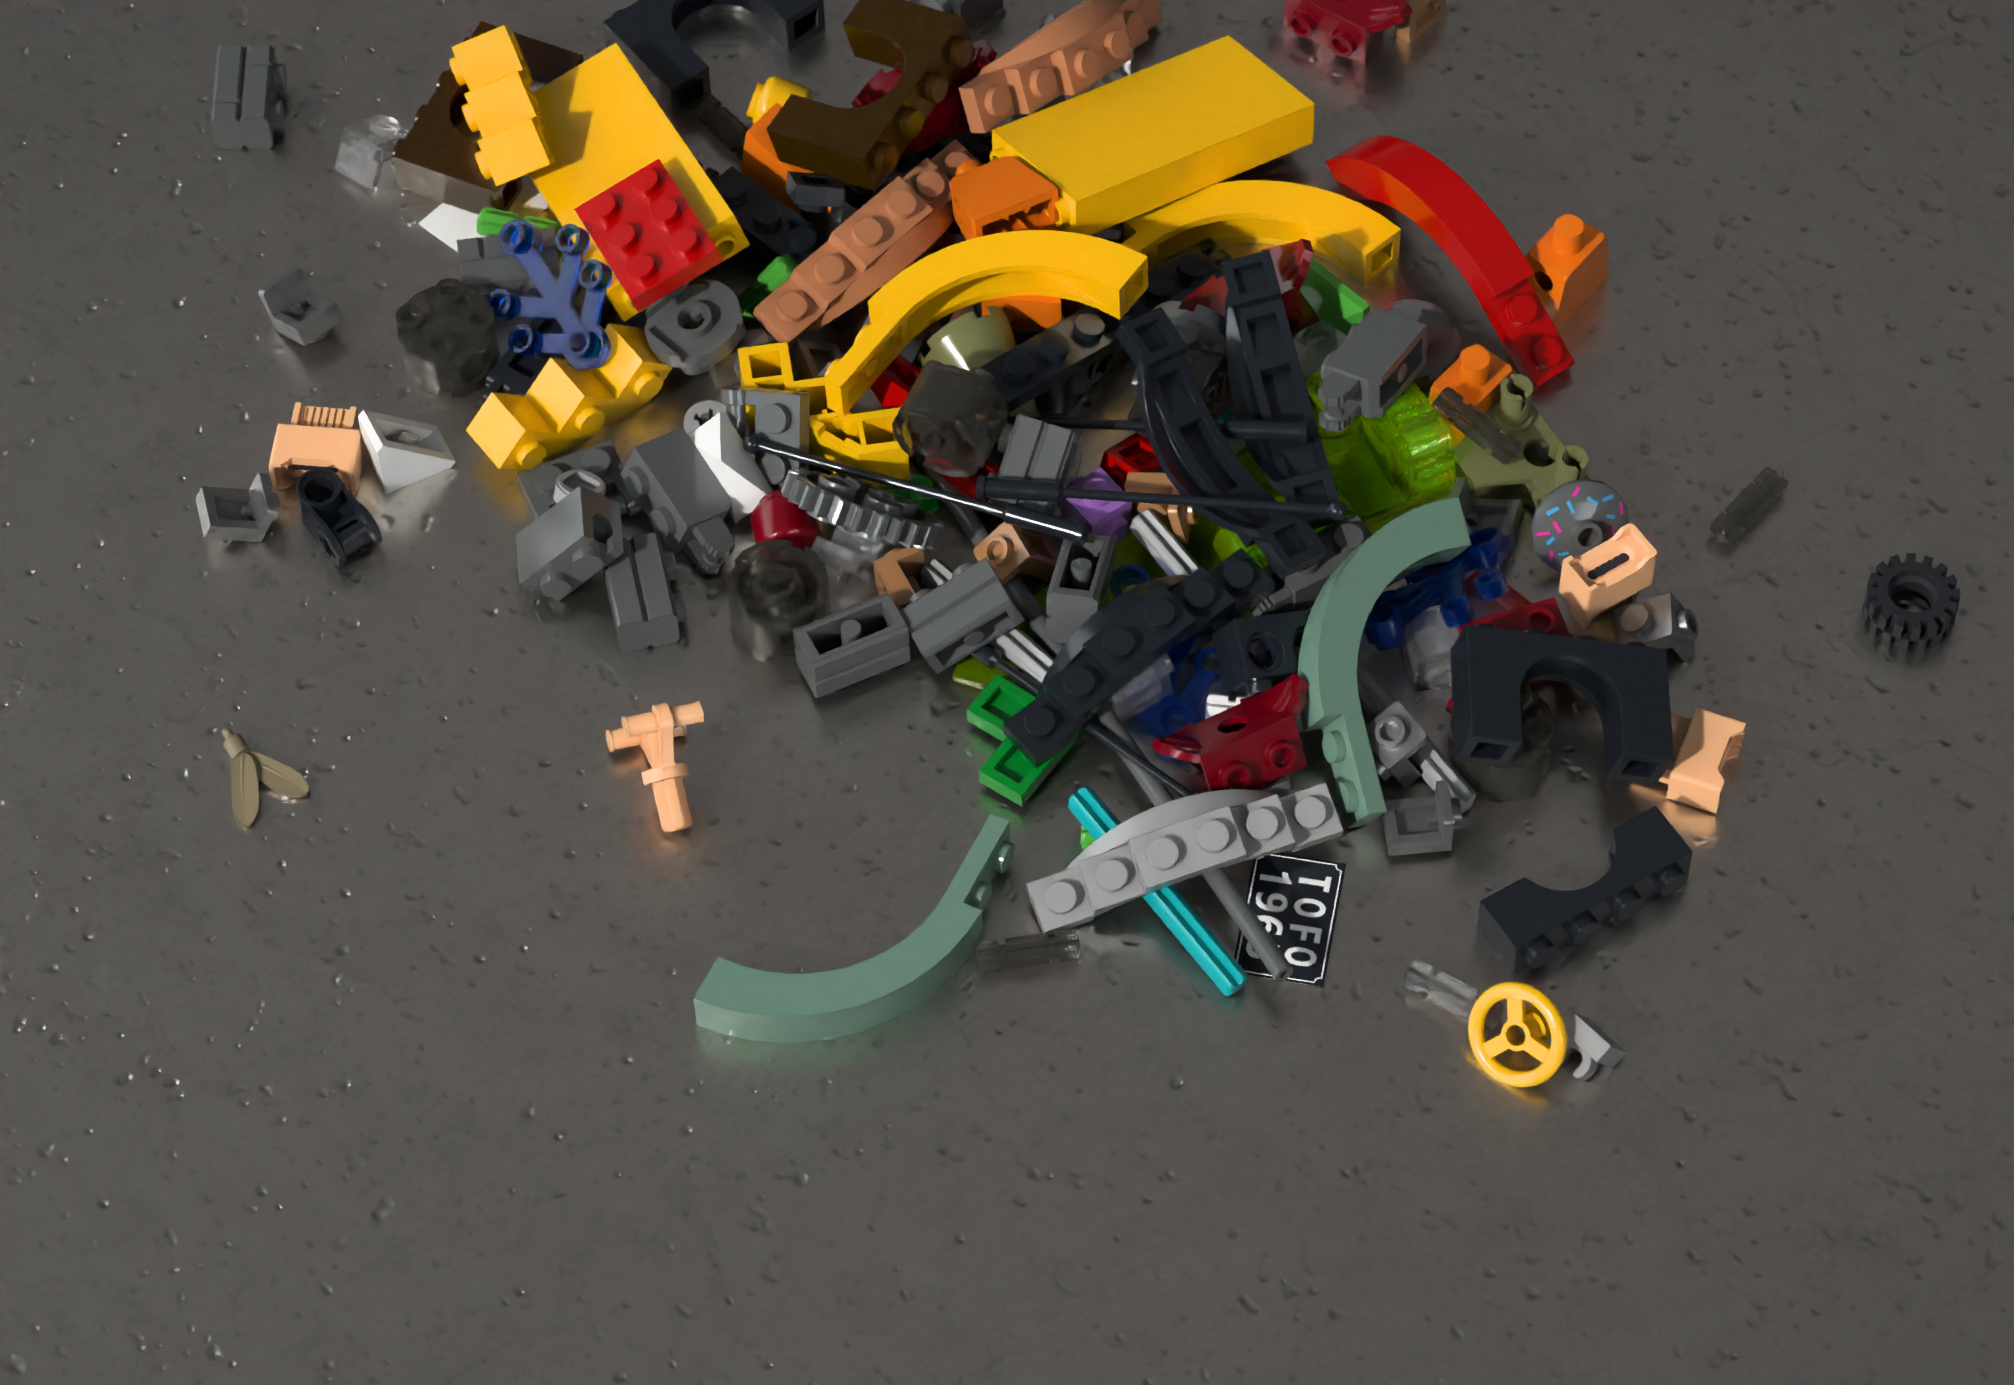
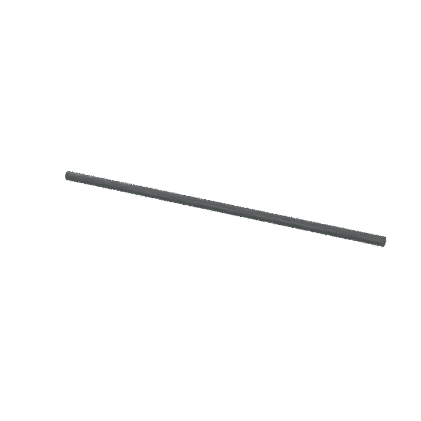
[906,437,1294,982]

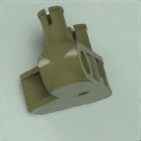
[1449,374,1590,533]

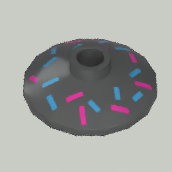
[1530,478,1629,572]

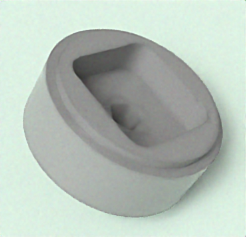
[553,470,606,504]

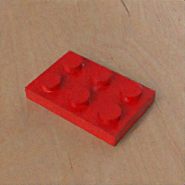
[574,159,724,312]

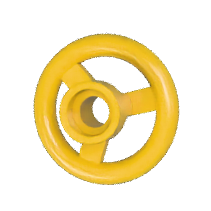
[1468,982,1567,1087]

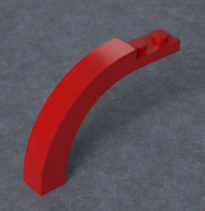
[1325,135,1575,388]

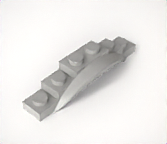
[1026,782,1344,937]

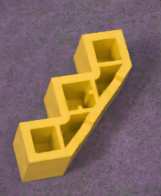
[449,24,556,187]
[466,323,673,471]
[738,342,910,488]

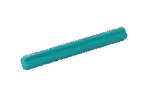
[1068,786,1248,996]

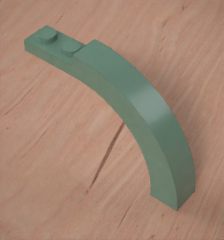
[1298,497,1471,829]
[693,813,1015,1043]

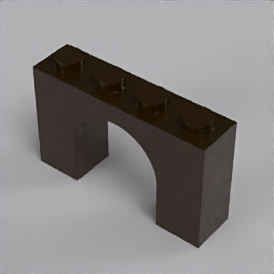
[766,0,975,191]
[391,21,584,215]

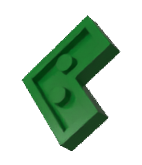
[967,674,1082,807]

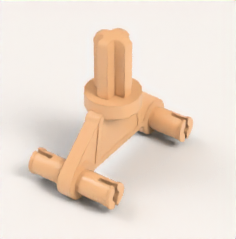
[606,701,704,832]

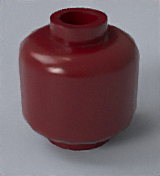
[750,490,822,568]

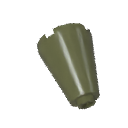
[918,305,1041,444]

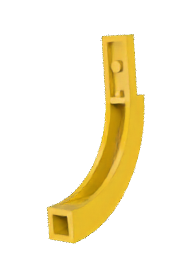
[1065,180,1401,317]
[824,230,1149,417]

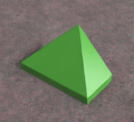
[1292,258,1370,340]

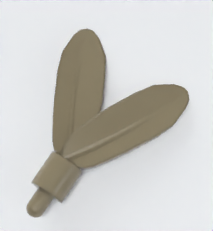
[222,728,310,828]

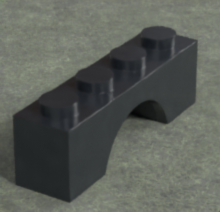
[712,166,874,334]
[1477,806,1693,975]

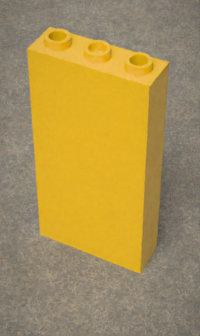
[990,35,1315,236]
[528,43,750,322]

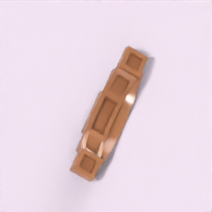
[959,0,1163,134]
[752,139,982,348]

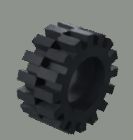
[1862,553,1961,652]

